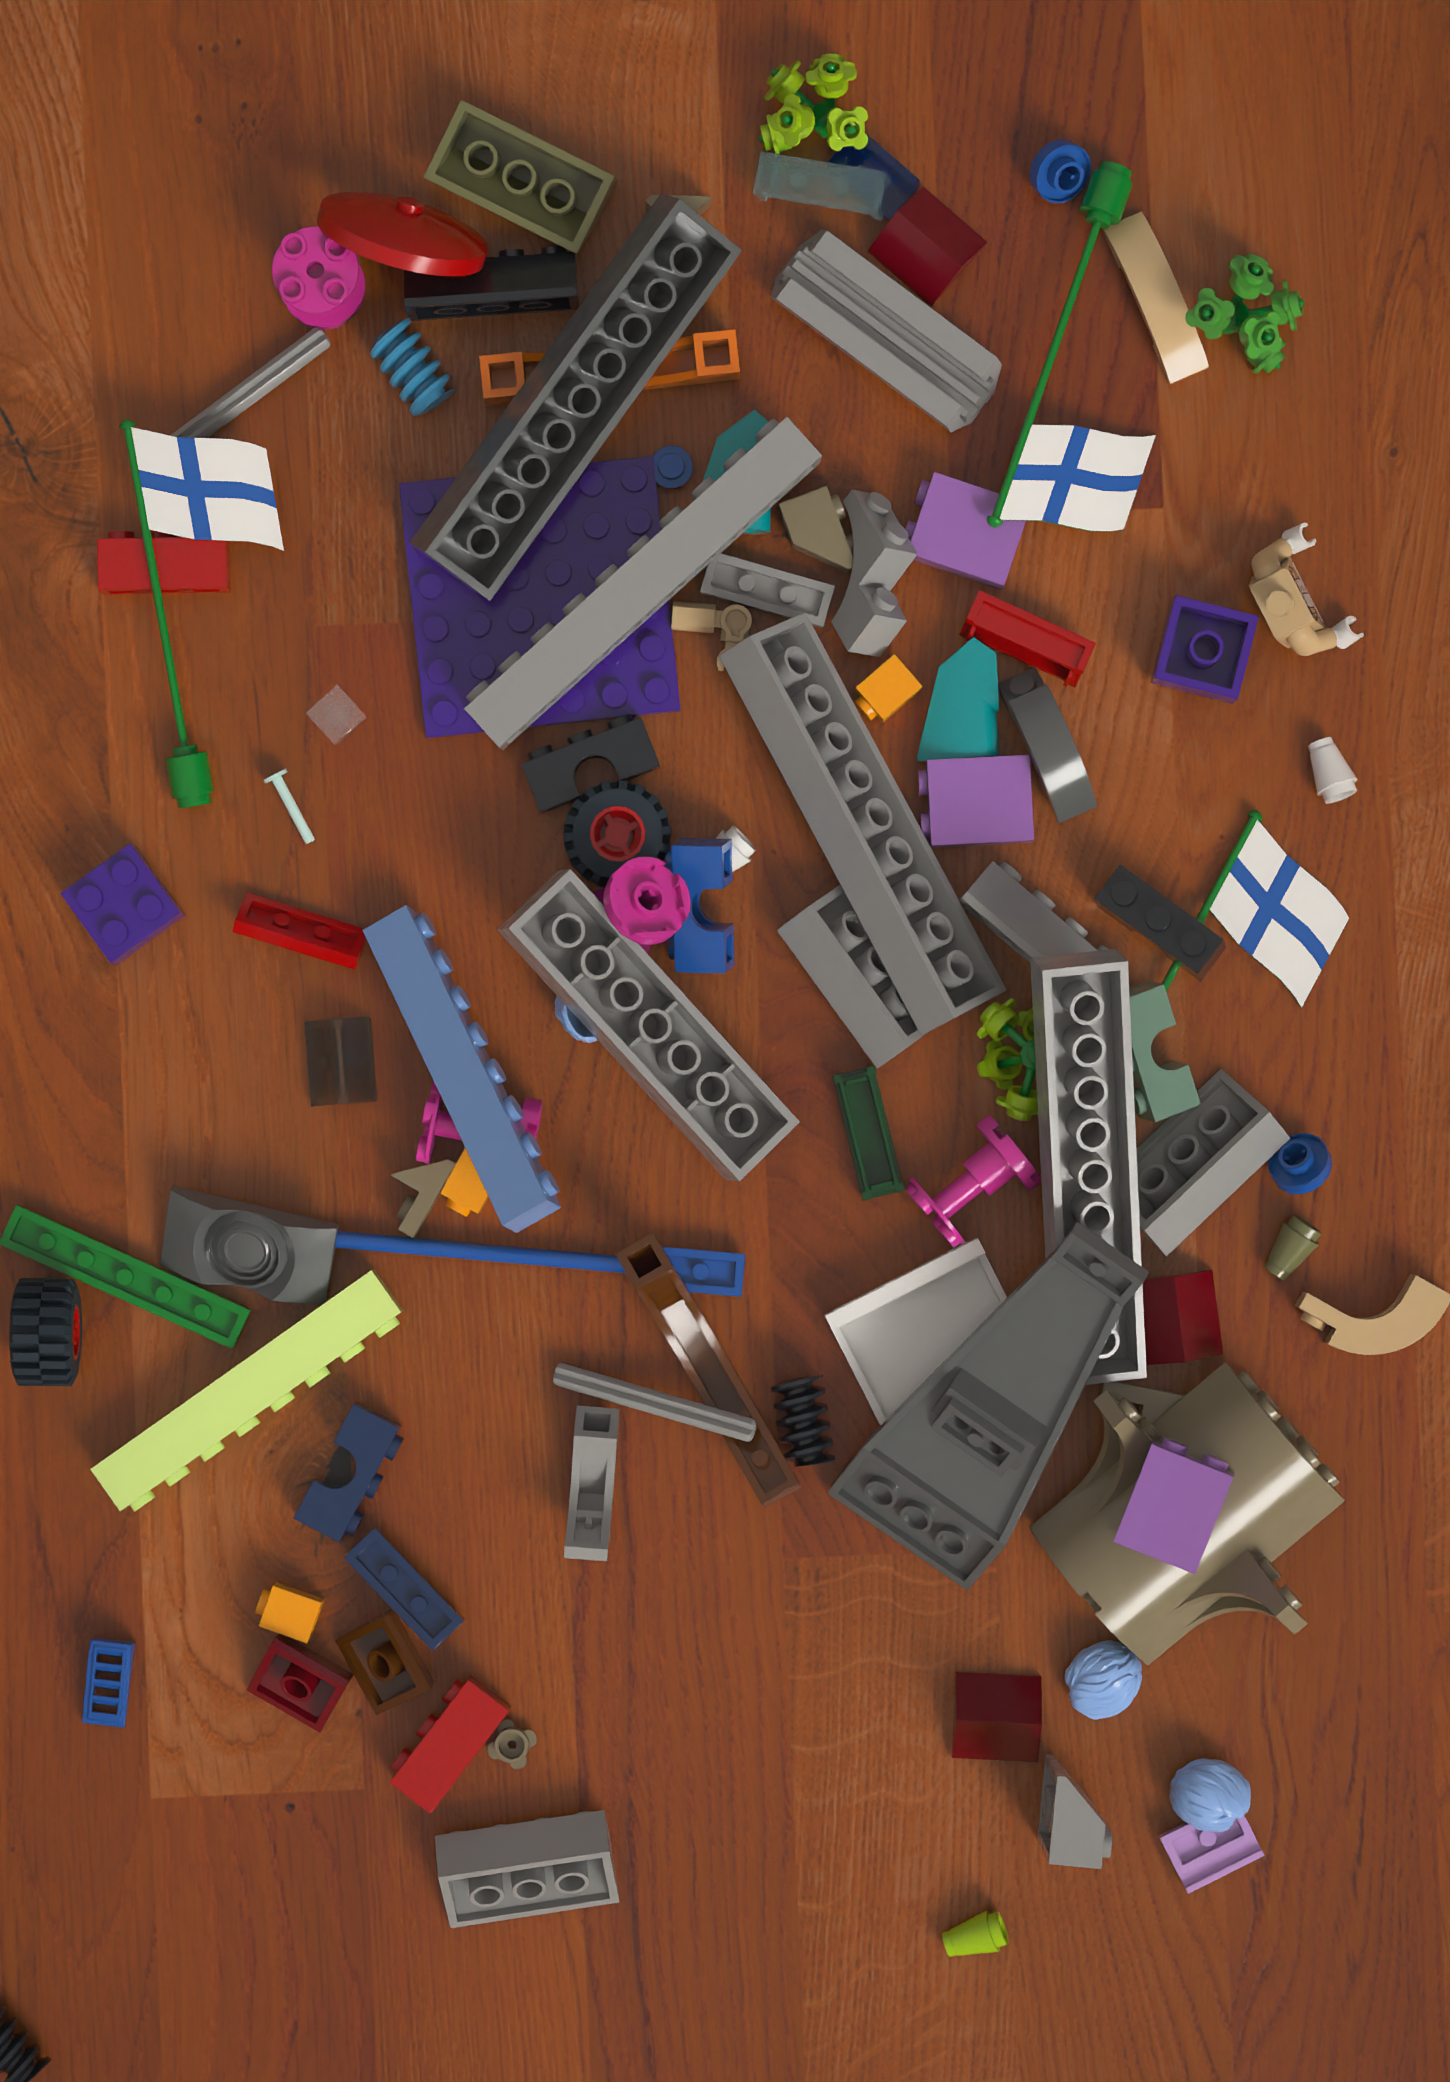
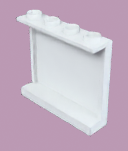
[824,1237,1007,1426]

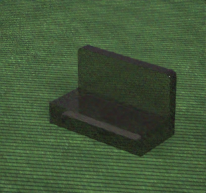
[304,1017,377,1107]

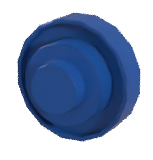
[1029,139,1091,203]
[1268,1133,1333,1194]

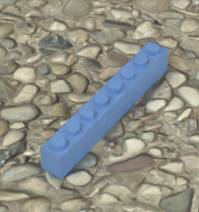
[362,905,561,1233]

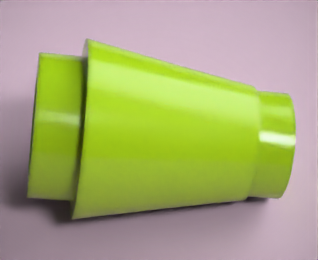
[942,1910,1009,1957]

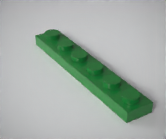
[0,1205,251,1349]

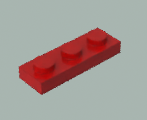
[233,893,367,970]

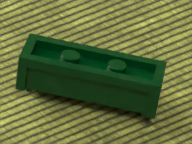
[832,1066,905,1201]

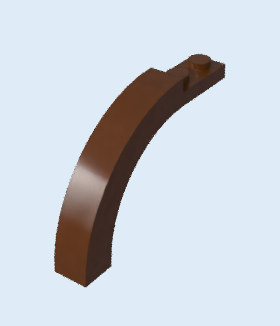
[616,1232,801,1508]

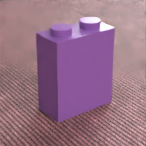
[906,472,1026,590]
[918,755,1034,848]
[1113,1437,1235,1574]

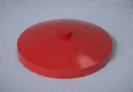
[317,192,488,276]

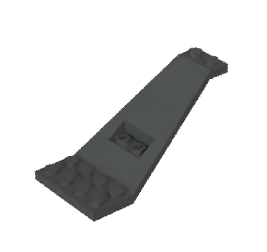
[827,1222,1149,1591]

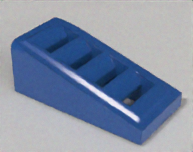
[82,1637,136,1728]

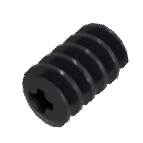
[771,1375,836,1467]
[0,2004,52,2082]

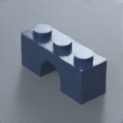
[293,1402,404,1542]

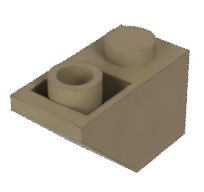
[778,486,854,574]

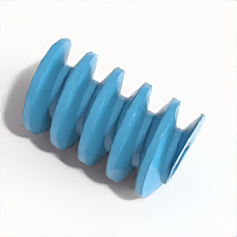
[370,318,458,416]

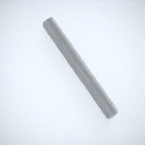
[170,327,331,438]
[553,1363,757,1442]

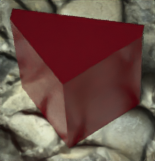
[867,187,987,307]
[1143,1270,1224,1365]
[246,1634,354,1733]
[952,1672,1042,1762]

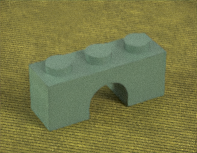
[1129,980,1201,1123]

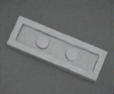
[700,553,835,628]

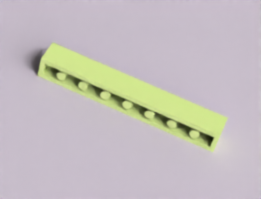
[90,1269,404,1512]

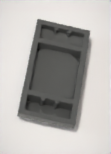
[160,1186,339,1303]

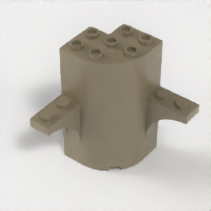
[1029,1362,1345,1666]

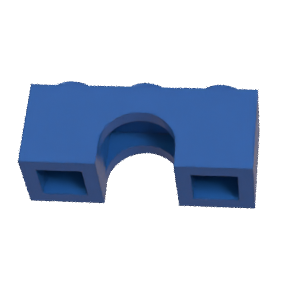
[666,838,735,974]

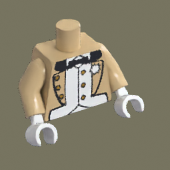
[1249,522,1364,656]

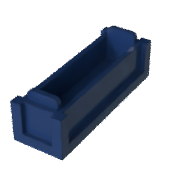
[344,1526,465,1651]

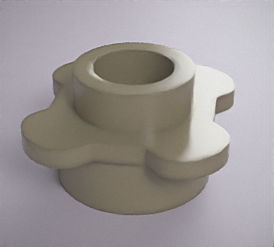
[487,1719,537,1769]

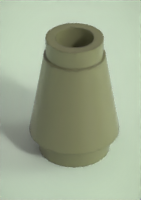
[1264,1214,1322,1280]

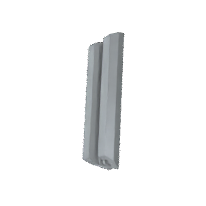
[770,229,1002,432]

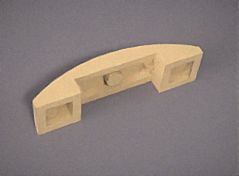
[1102,211,1209,385]

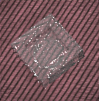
[306,684,367,746]

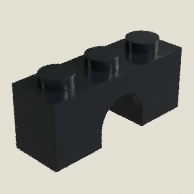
[521,714,660,814]
[1094,865,1226,982]

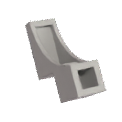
[831,489,917,657]

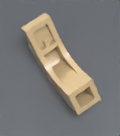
[1294,1274,1450,1355]

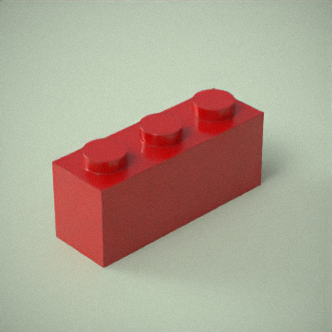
[97,531,231,595]
[390,1675,511,1814]

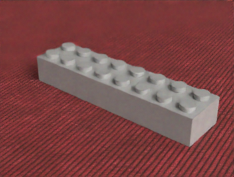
[497,869,800,1181]

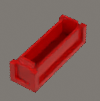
[959,590,1096,688]

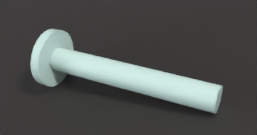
[263,768,315,844]

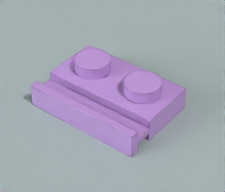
[1159,1815,1265,1894]

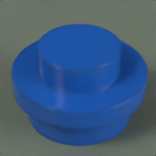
[653,446,693,489]

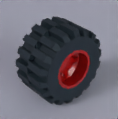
[563,780,671,888]
[9,1278,82,1386]

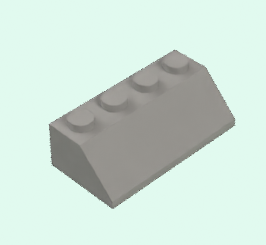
[959,861,1109,964]
[777,884,928,1069]
[1137,1069,1290,1256]
[1037,1754,1112,1869]
[435,1810,620,1928]

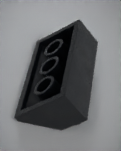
[404,246,579,321]

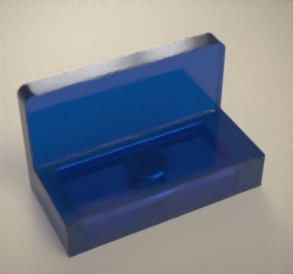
[826,133,920,221]

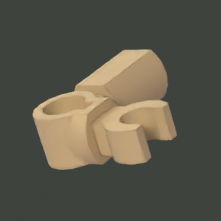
[671,601,752,671]

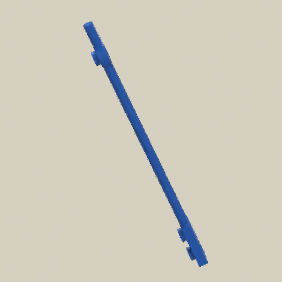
[297,1214,745,1297]

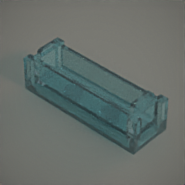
[753,152,890,220]

